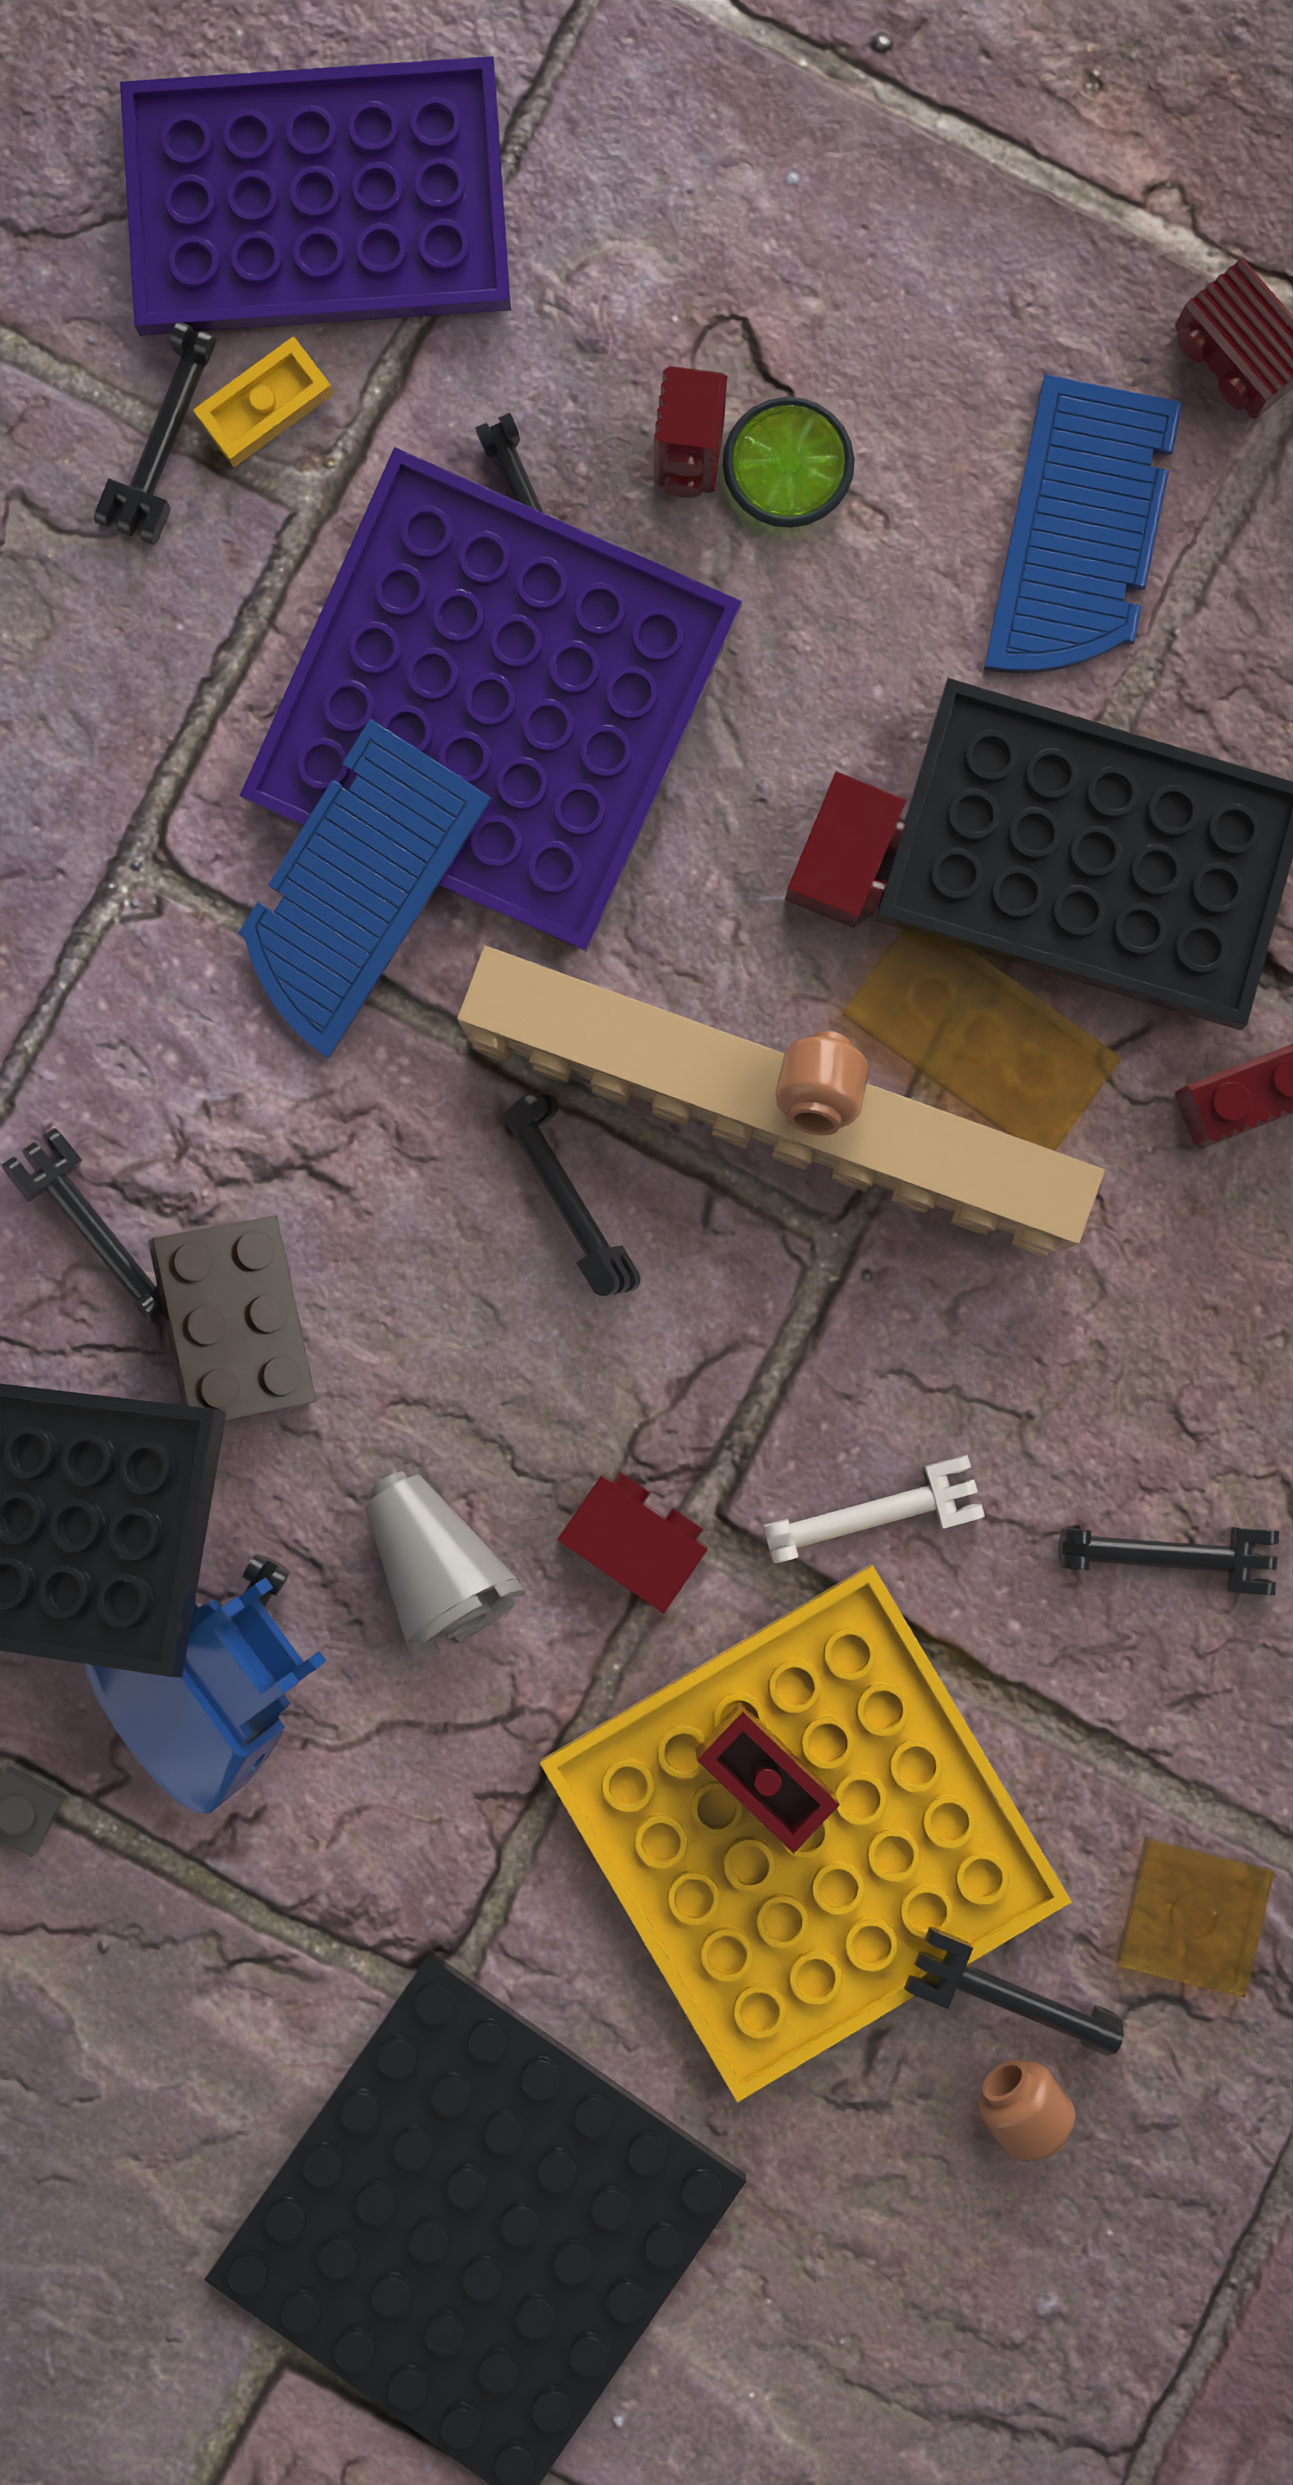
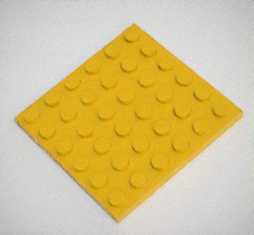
[540,1564,1072,2103]

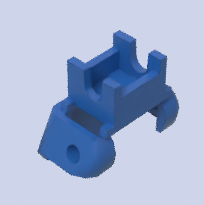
[85,1577,326,1814]

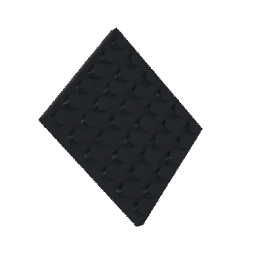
[205,1951,746,2485]

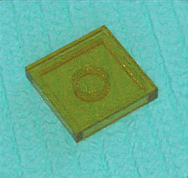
[1116,1836,1275,1998]

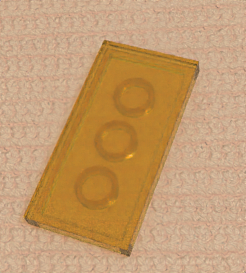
[841,929,1122,1151]

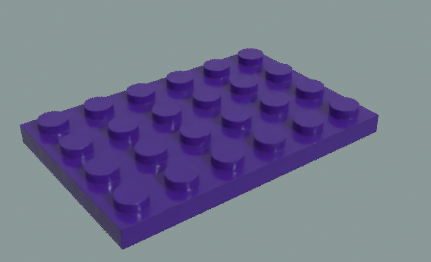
[120,56,511,336]

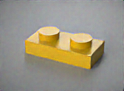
[193,336,334,467]

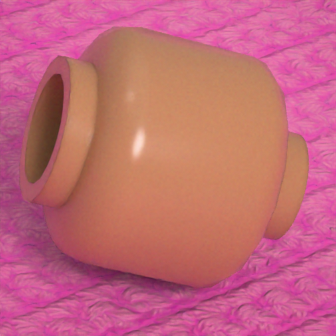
[776,1031,869,1136]
[978,2060,1076,2162]

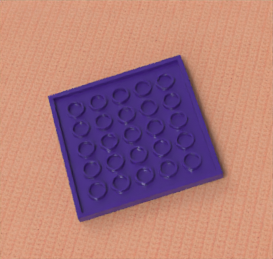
[239,447,742,953]

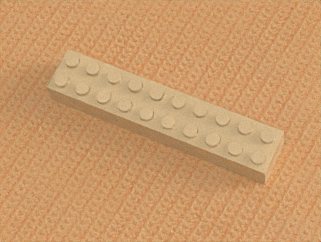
[457,945,1106,1257]

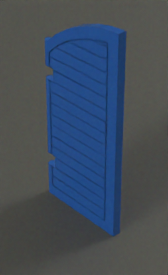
[984,374,1183,673]
[238,718,493,1058]

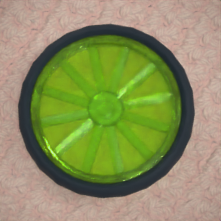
[722,397,855,528]

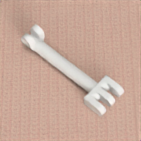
[763,1455,985,1564]

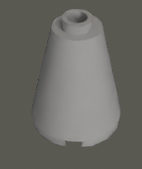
[365,1471,526,1659]

